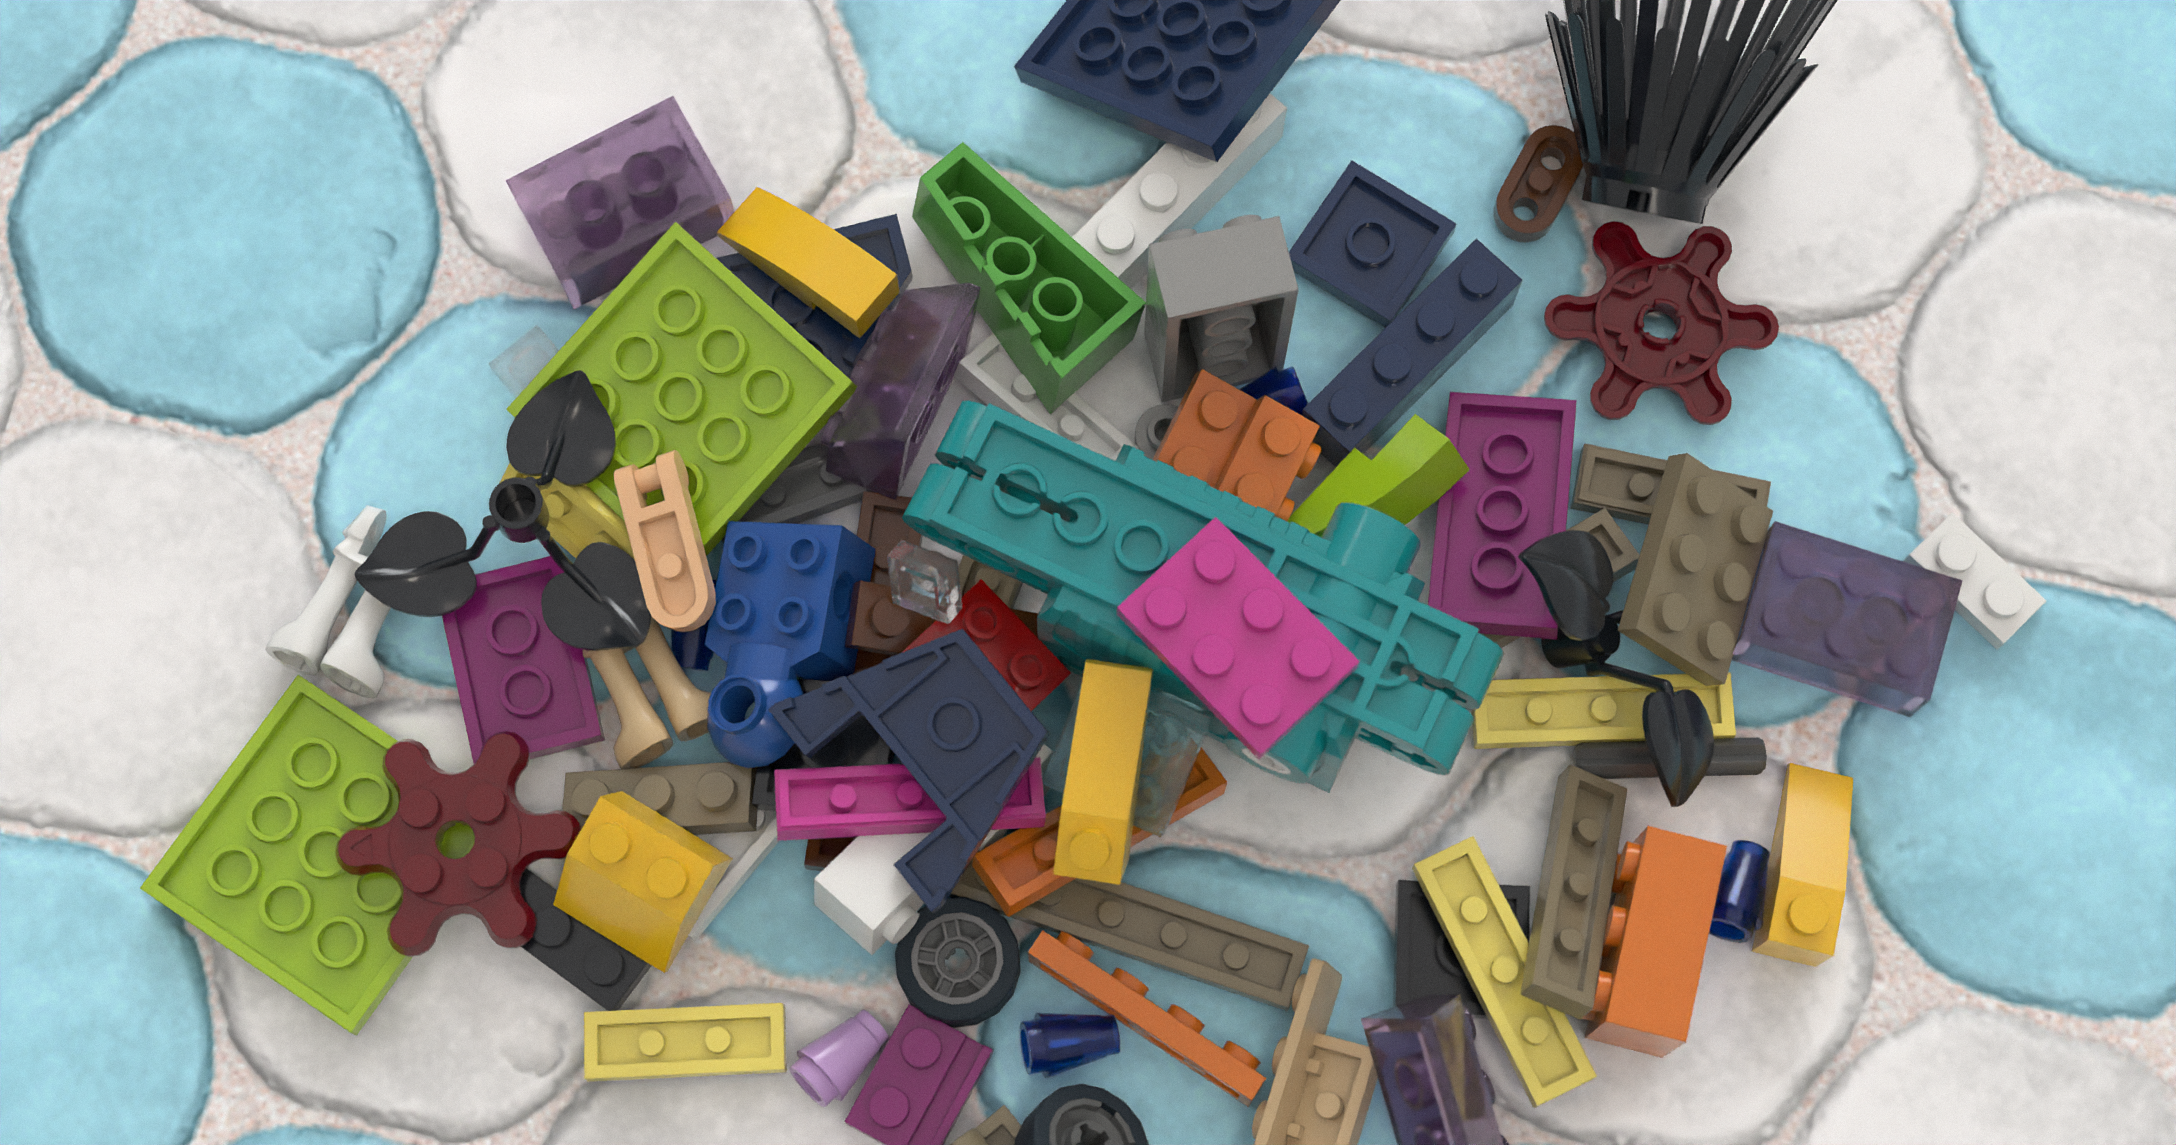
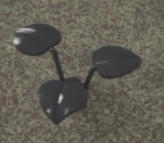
[355,370,652,651]
[1518,530,1714,807]

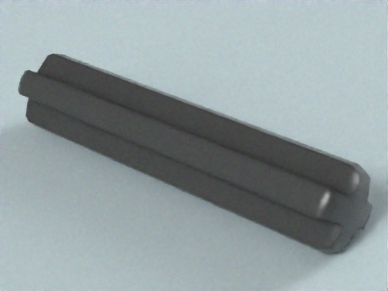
[1573,737,1767,779]

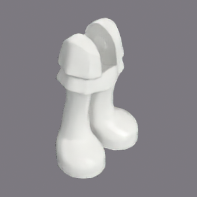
[265,505,391,699]

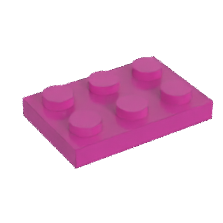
[1117,517,1360,760]

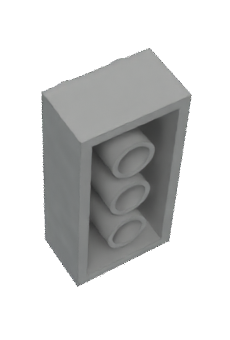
[1144,215,1299,402]

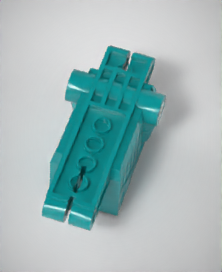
[902,400,1504,793]

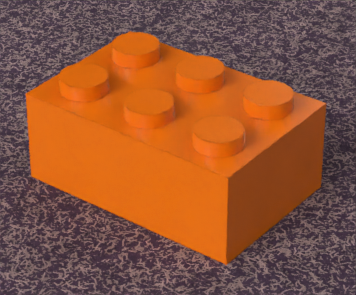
[1582,826,1727,1058]

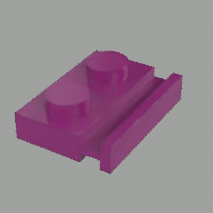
[844,1004,994,1145]

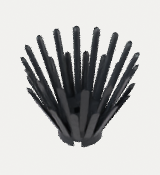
[1545,0,1838,224]

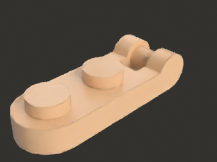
[614,450,716,632]

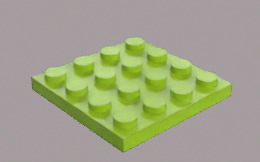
[506,222,859,556]
[140,675,475,1036]

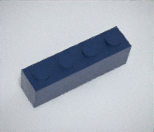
[1302,238,1523,467]

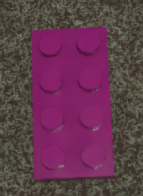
[1428,392,1577,640]

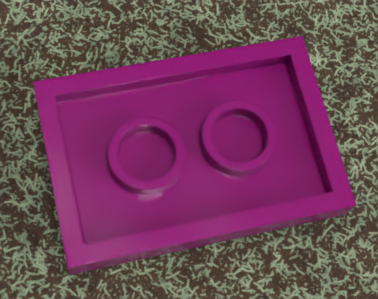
[442,556,605,764]

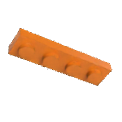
[972,733,1227,917]
[1028,930,1266,1107]

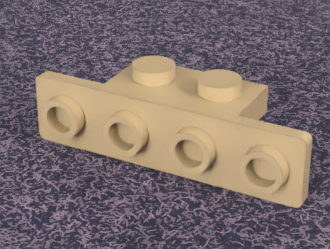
[1252,958,1385,1145]

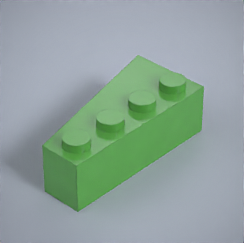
[912,142,1146,414]

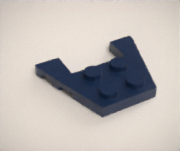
[768,629,1050,912]

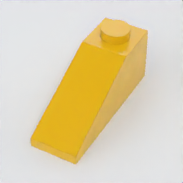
[1053,659,1153,885]
[1752,763,1853,967]

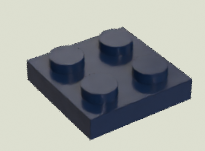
[1289,160,1457,328]

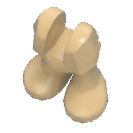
[583,617,711,769]

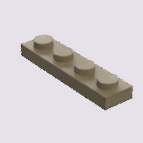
[1520,764,1628,1020]

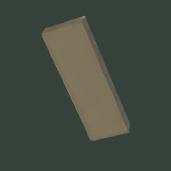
[1570,443,1771,525]

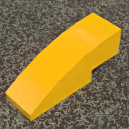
[717,187,900,338]

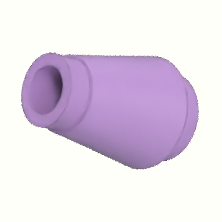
[789,1010,889,1107]

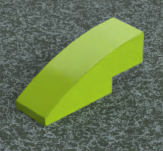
[1287,414,1470,537]

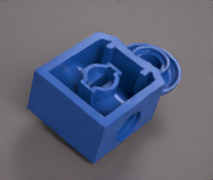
[705,521,876,768]

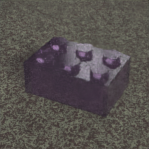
[505,96,735,310]
[1732,521,1963,717]

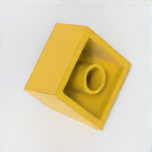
[553,791,733,973]

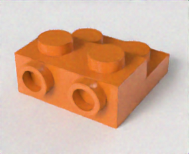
[1152,369,1321,521]

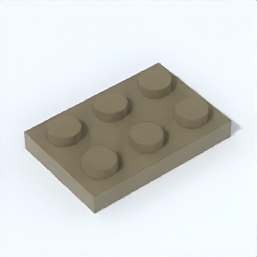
[1618,453,1773,686]

